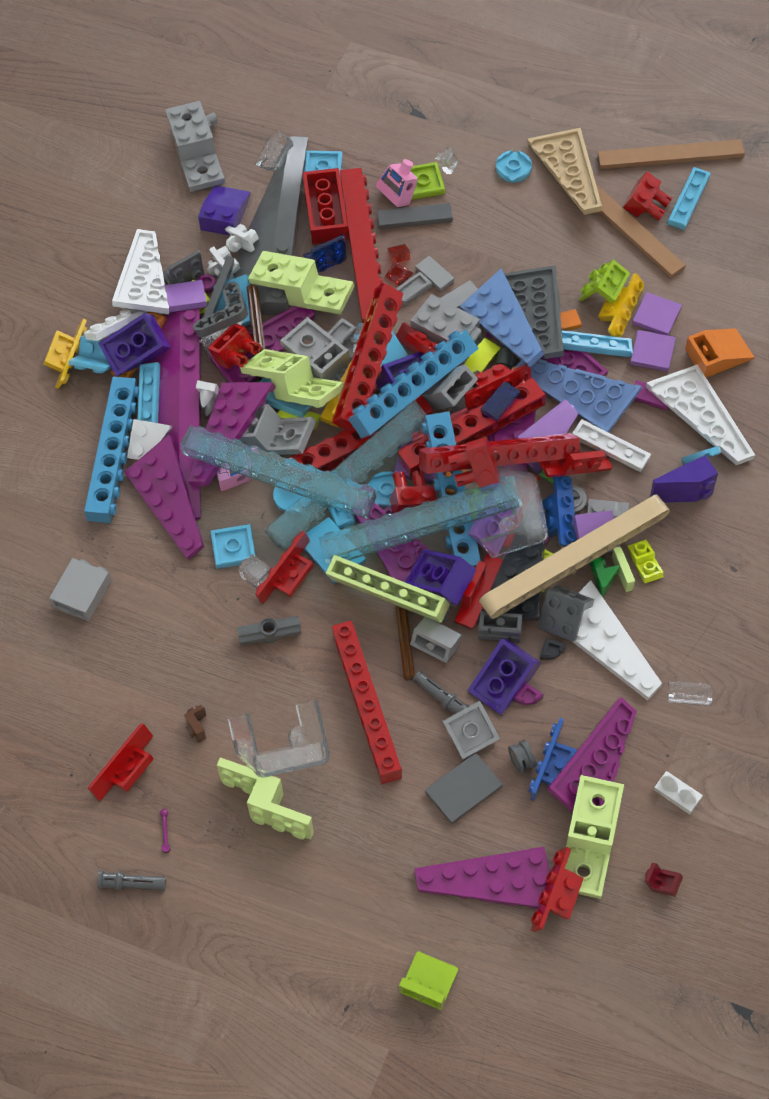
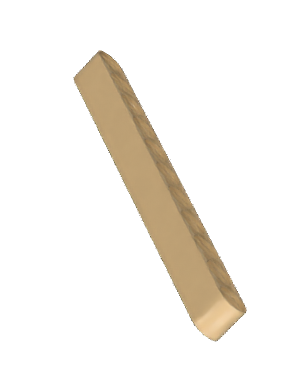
[479,494,670,619]

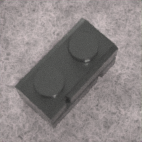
[478,611,522,643]

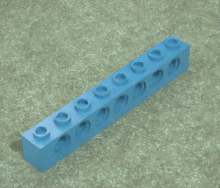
[348,330,479,438]
[84,377,139,523]
[422,412,481,567]

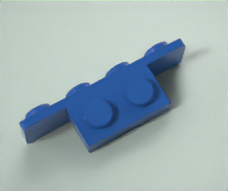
[542,476,577,547]
[528,718,577,801]

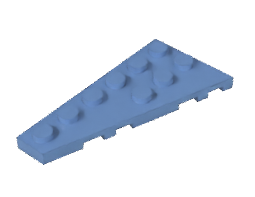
[460,268,544,367]
[516,359,642,433]

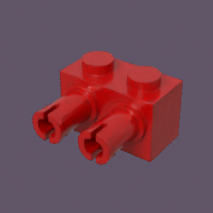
[622,172,672,221]
[208,324,261,369]
[448,437,499,488]
[389,470,437,517]

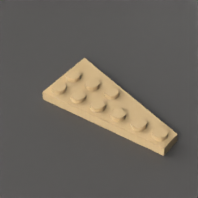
[527,128,602,215]

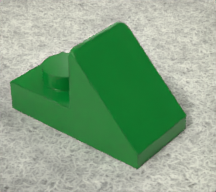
[589,557,620,597]

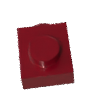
[645,862,683,897]

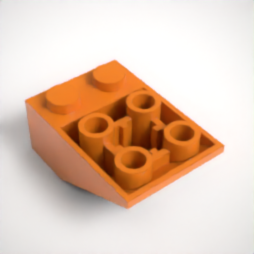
[685,328,755,378]

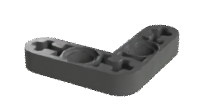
[193,282,248,337]

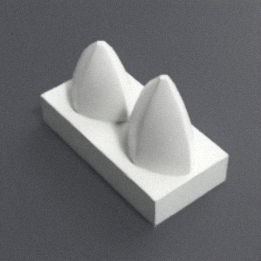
[196,380,220,416]
[654,771,703,815]

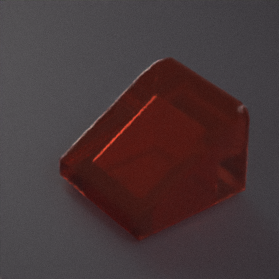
[387,244,410,264]
[385,261,413,286]

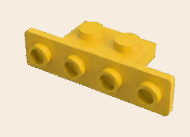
[598,273,644,338]
[43,319,87,389]

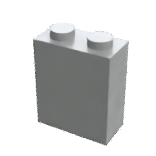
[423,365,478,411]
[49,558,111,622]

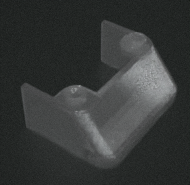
[473,466,548,558]
[228,699,330,778]

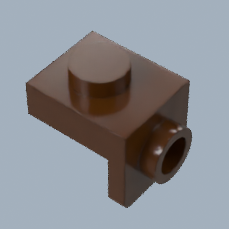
[184,705,206,742]

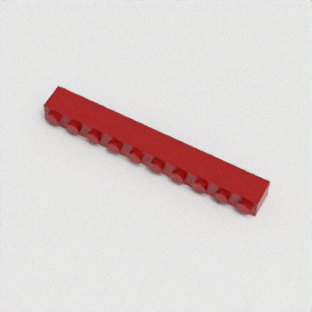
[340,168,387,327]

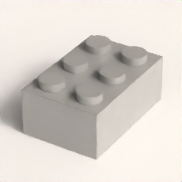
[411,294,480,353]

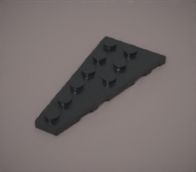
[477,509,547,622]

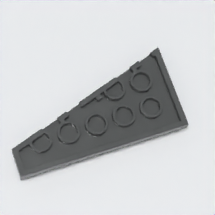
[504,265,564,359]

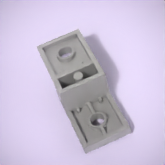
[165,101,225,192]
[280,317,378,410]
[235,404,316,456]

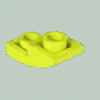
[464,338,501,376]
[628,540,664,583]

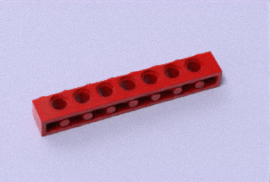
[332,283,404,433]
[398,378,545,479]
[285,394,433,488]
[419,433,580,474]
[332,620,402,785]

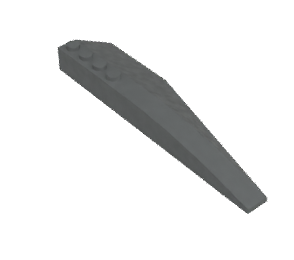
[235,136,308,315]

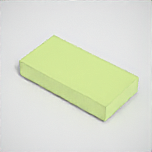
[612,546,635,592]

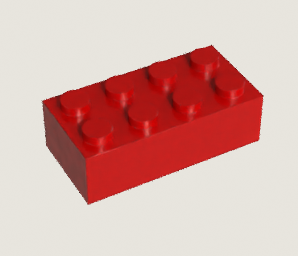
[302,168,349,244]

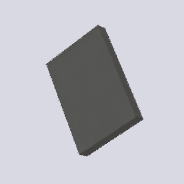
[425,753,503,825]

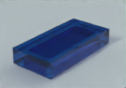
[481,381,520,422]

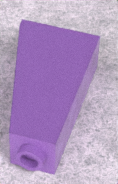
[516,399,579,474]

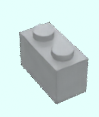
[410,617,461,663]

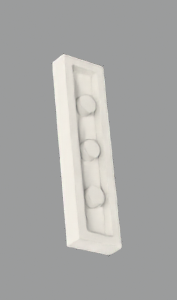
[84,309,148,341]
[572,419,651,473]

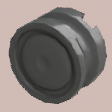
[508,739,537,774]

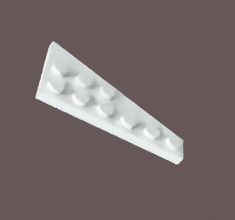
[112,229,169,314]
[645,364,755,465]
[573,580,662,701]

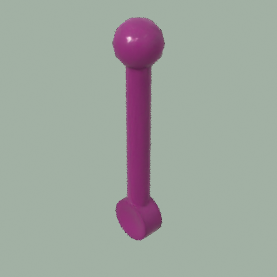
[160,809,171,853]

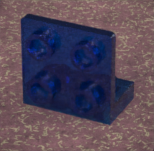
[303,235,347,273]

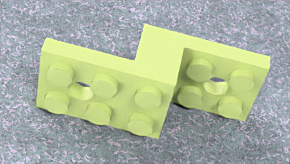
[248,251,354,315]
[240,349,344,408]
[217,758,314,840]
[565,775,624,899]

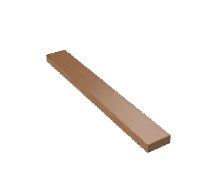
[598,139,745,169]
[596,184,686,278]

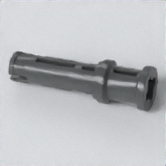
[413,671,470,714]
[98,870,166,891]

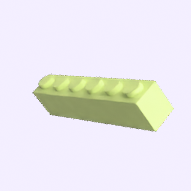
[326,555,450,623]

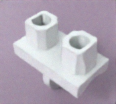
[225,224,259,252]
[207,246,241,280]

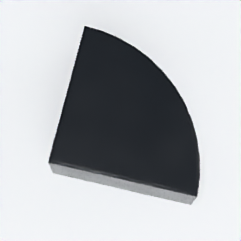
[540,638,566,660]

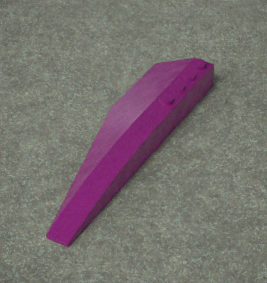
[145,308,202,520]

